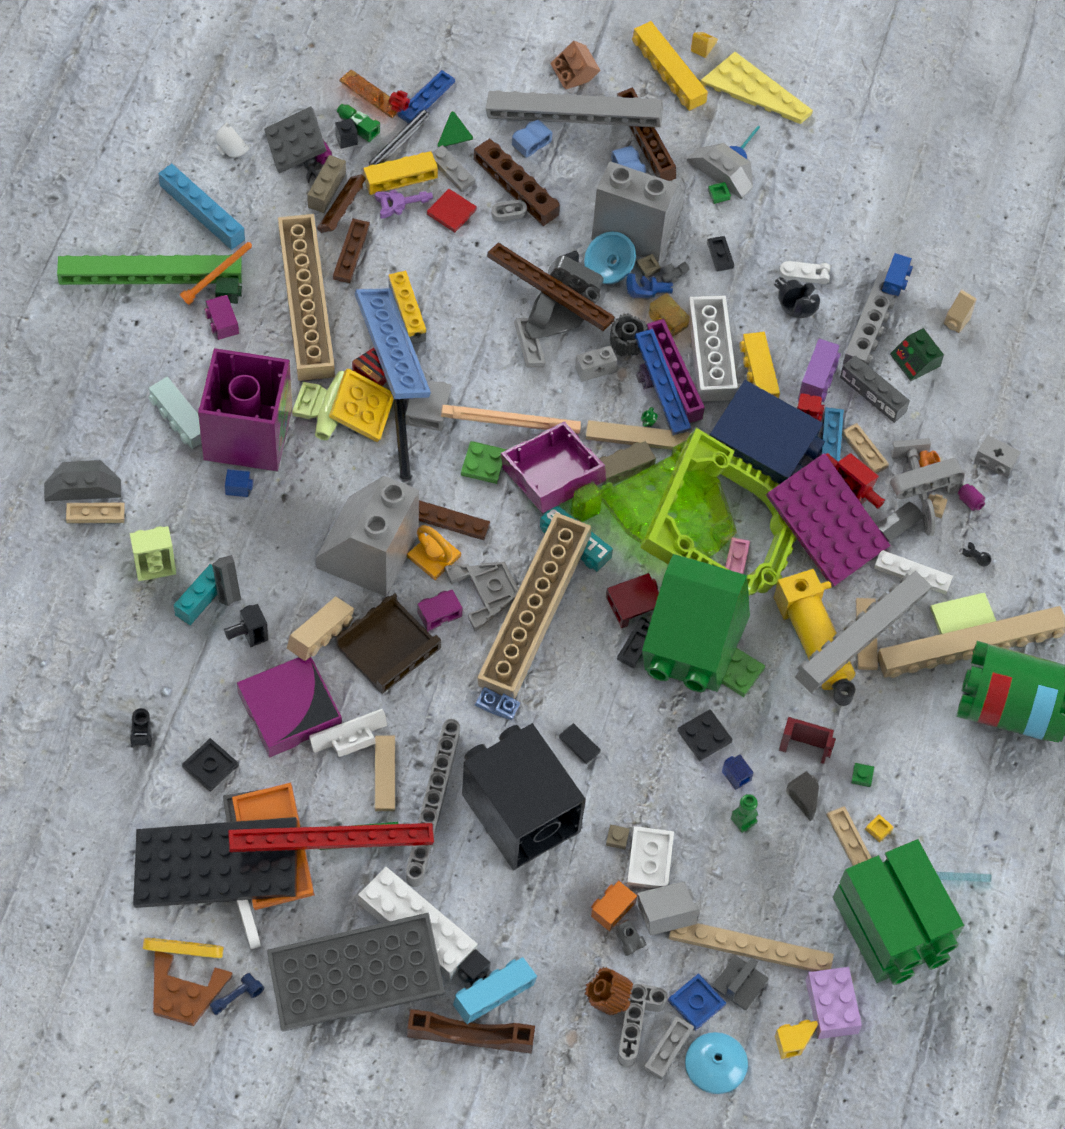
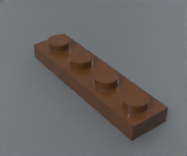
[317,174,366,233]
[333,218,370,283]
[419,500,490,541]

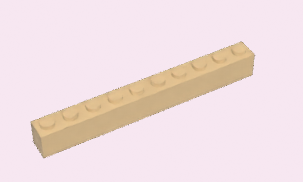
[878,606,1065,678]

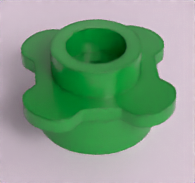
[641,407,658,427]

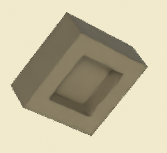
[636,254,661,277]
[606,824,630,850]

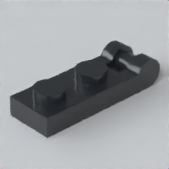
[617,617,650,668]

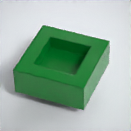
[708,182,731,204]
[851,763,874,787]

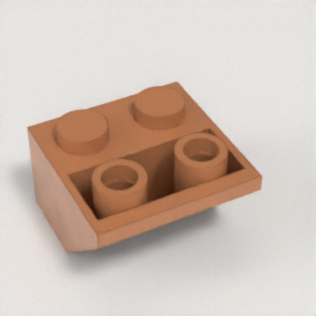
[550,40,601,89]

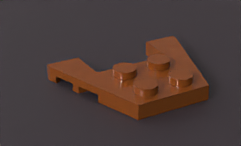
[153,951,233,1026]

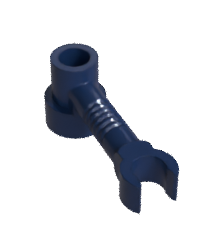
[210,973,265,1015]

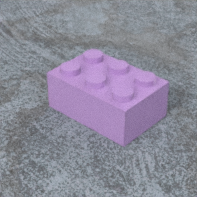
[806,967,862,1039]

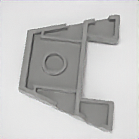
[444,562,519,631]

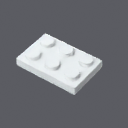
[627,826,674,889]

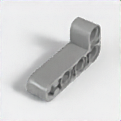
[890,458,965,499]
[618,984,668,1067]

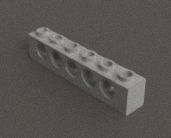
[843,270,896,365]

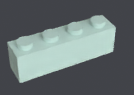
[148,377,202,449]

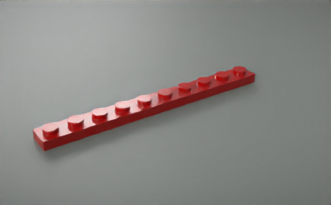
[228,823,434,852]

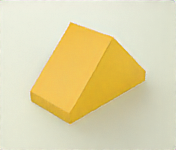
[691,32,718,58]

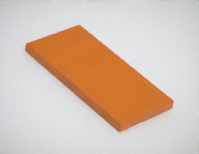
[232,782,315,910]

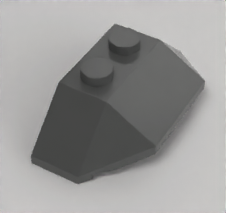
[44,460,121,501]

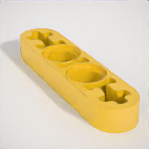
[143,937,224,958]

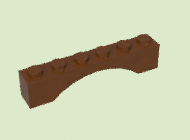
[407,1009,535,1054]

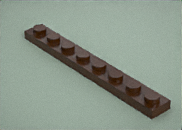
[487,242,615,331]

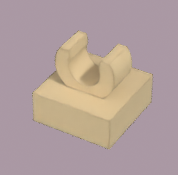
[928,494,948,518]

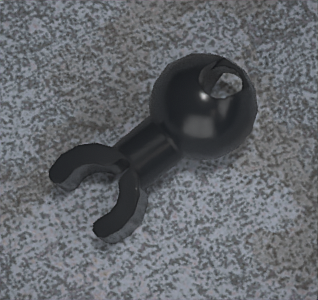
[303,157,318,183]
[962,542,992,567]

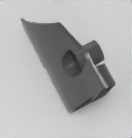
[525,256,604,339]

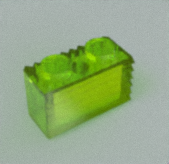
[571,482,603,522]

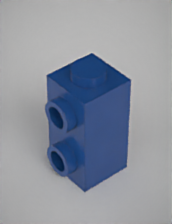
[882,253,913,296]

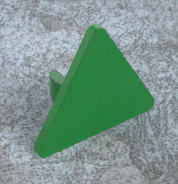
[437,111,473,147]

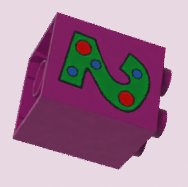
[198,348,292,472]

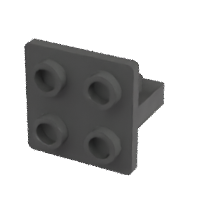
[713,956,768,1010]

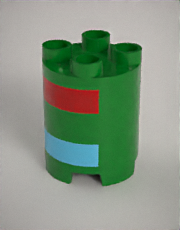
[956,641,1065,743]

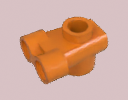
[918,450,941,468]

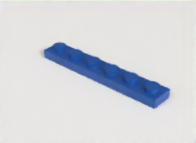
[635,329,691,435]

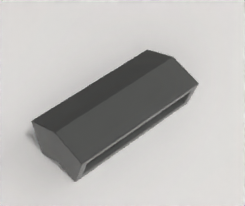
[877,501,924,542]
[212,555,241,606]

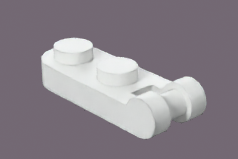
[779,261,830,284]

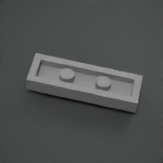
[432,145,475,192]
[514,318,546,367]
[644,1016,694,1080]

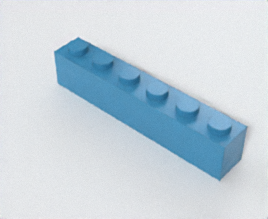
[158,163,245,250]

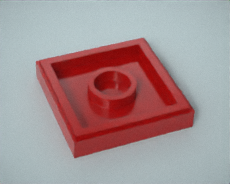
[427,188,477,233]

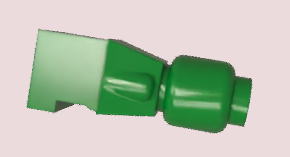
[337,104,380,142]
[731,794,758,833]

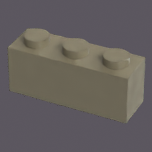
[307,155,346,213]
[599,441,656,488]

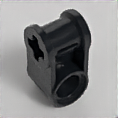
[130,708,152,748]

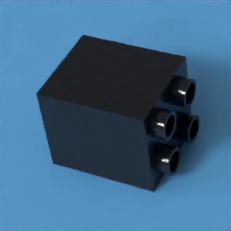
[462,723,586,871]

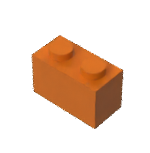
[591,881,637,932]

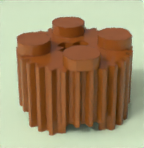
[585,967,633,1015]

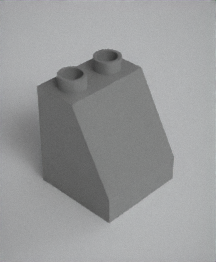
[591,161,684,263]
[316,476,419,596]

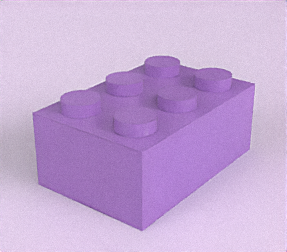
[797,338,841,403]

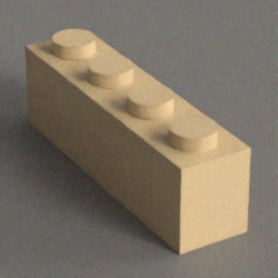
[286,596,354,661]

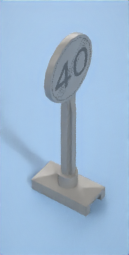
[891,438,935,536]

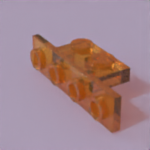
[339,70,397,118]

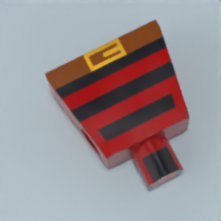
[352,347,387,387]

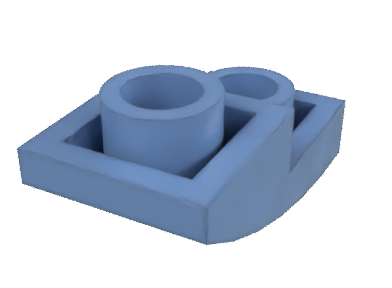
[475,687,520,720]

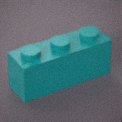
[174,564,218,626]

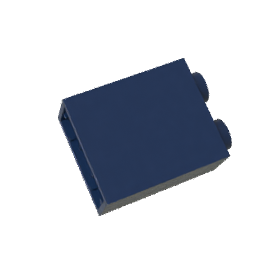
[709,380,825,485]

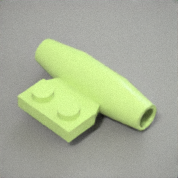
[292,371,344,440]

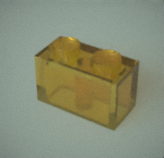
[649,293,690,337]

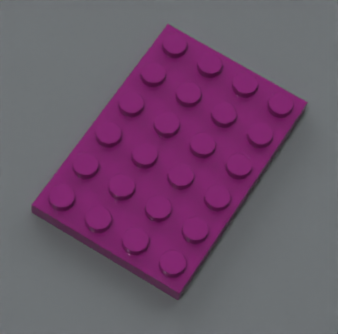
[765,453,891,588]

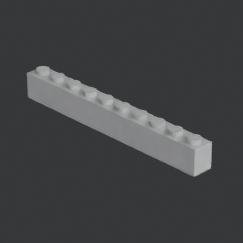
[486,90,664,127]
[795,571,932,694]

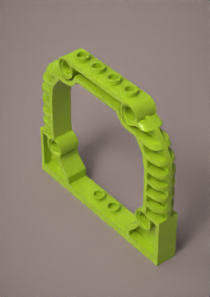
[640,428,797,595]

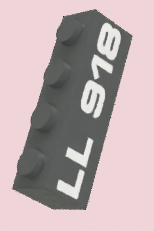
[840,355,910,423]

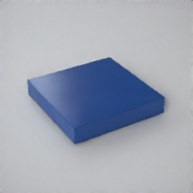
[668,973,726,1031]

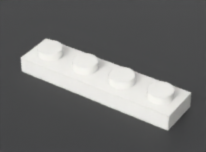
[874,550,953,595]

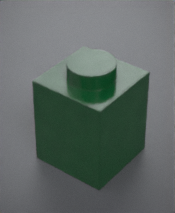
[215,277,242,304]

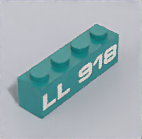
[540,506,613,572]

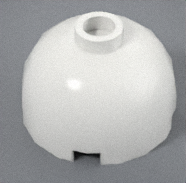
[216,122,250,158]

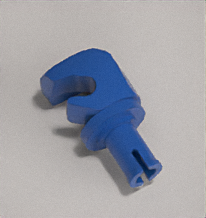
[626,273,673,299]

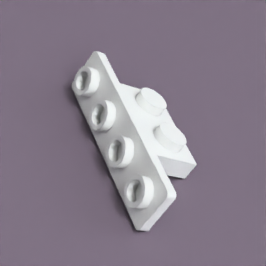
[309,709,387,757]

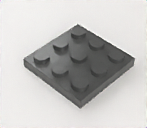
[264,106,327,173]

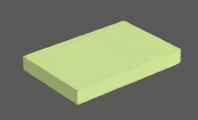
[930,593,996,634]

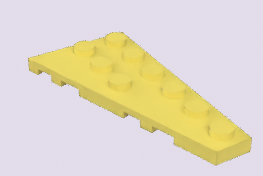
[700,52,813,124]

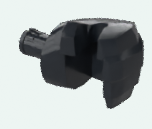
[774,277,820,318]

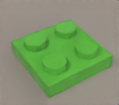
[461,441,507,484]
[722,648,766,697]

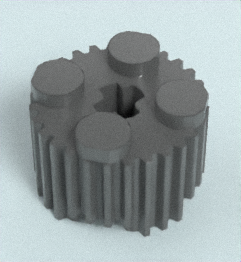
[610,313,648,356]

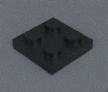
[677,709,733,761]

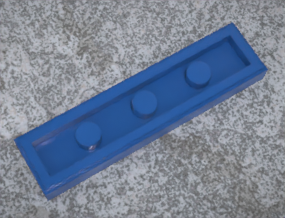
[397,70,455,123]

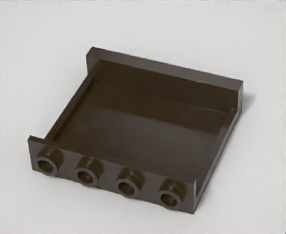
[336,593,441,694]

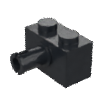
[224,604,269,648]

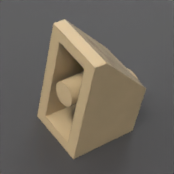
[944,290,977,333]

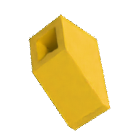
[775,1020,818,1059]

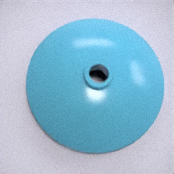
[584,231,636,284]
[685,1032,748,1094]

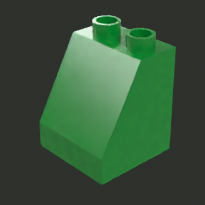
[642,554,750,693]

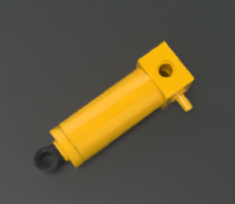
[773,569,856,706]

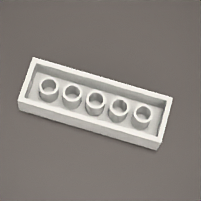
[688,296,738,401]
[358,867,478,982]

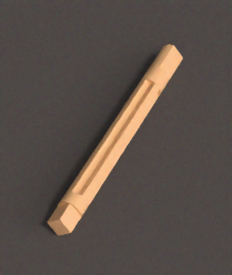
[441,405,581,434]

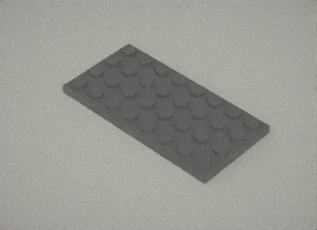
[267,912,446,1032]

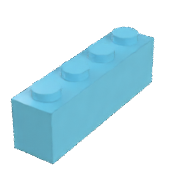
[453,957,537,1024]

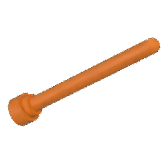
[179,242,252,305]

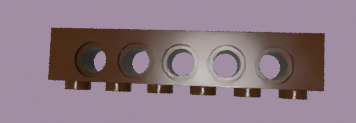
[617,87,676,181]
[473,138,560,226]

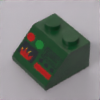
[890,328,944,382]

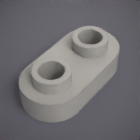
[491,200,527,222]

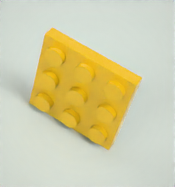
[329,368,394,442]

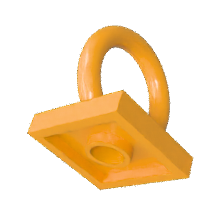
[407,525,461,580]

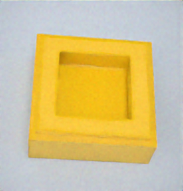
[865,814,894,843]

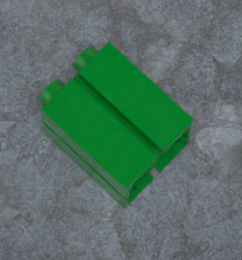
[832,839,965,985]

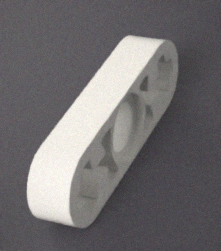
[236,900,261,950]

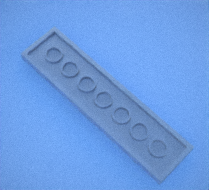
[354,288,431,399]

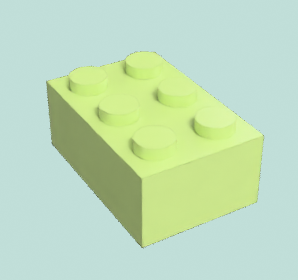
[130,526,176,581]

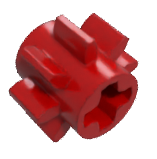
[388,90,410,113]

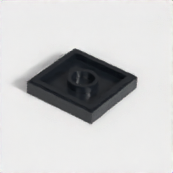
[182,738,239,792]

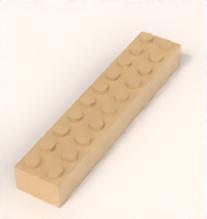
[278,214,335,381]
[477,512,591,699]

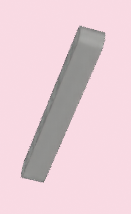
[406,719,460,887]

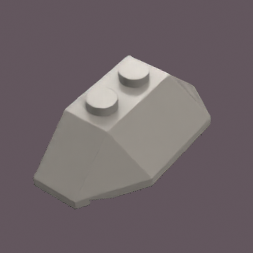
[687,143,753,199]

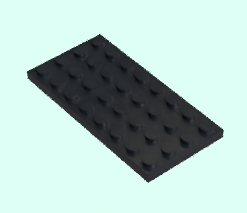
[133,817,298,908]

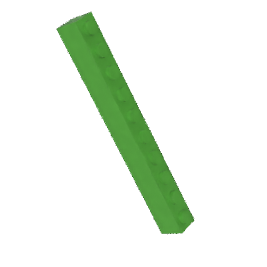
[57,254,242,285]

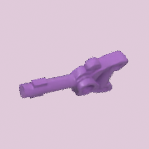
[374,190,433,219]

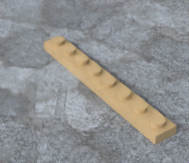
[669,923,834,972]

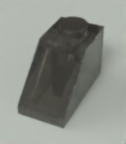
[786,771,819,821]

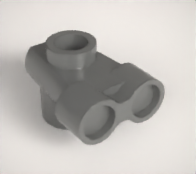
[659,262,690,284]
[616,919,647,956]

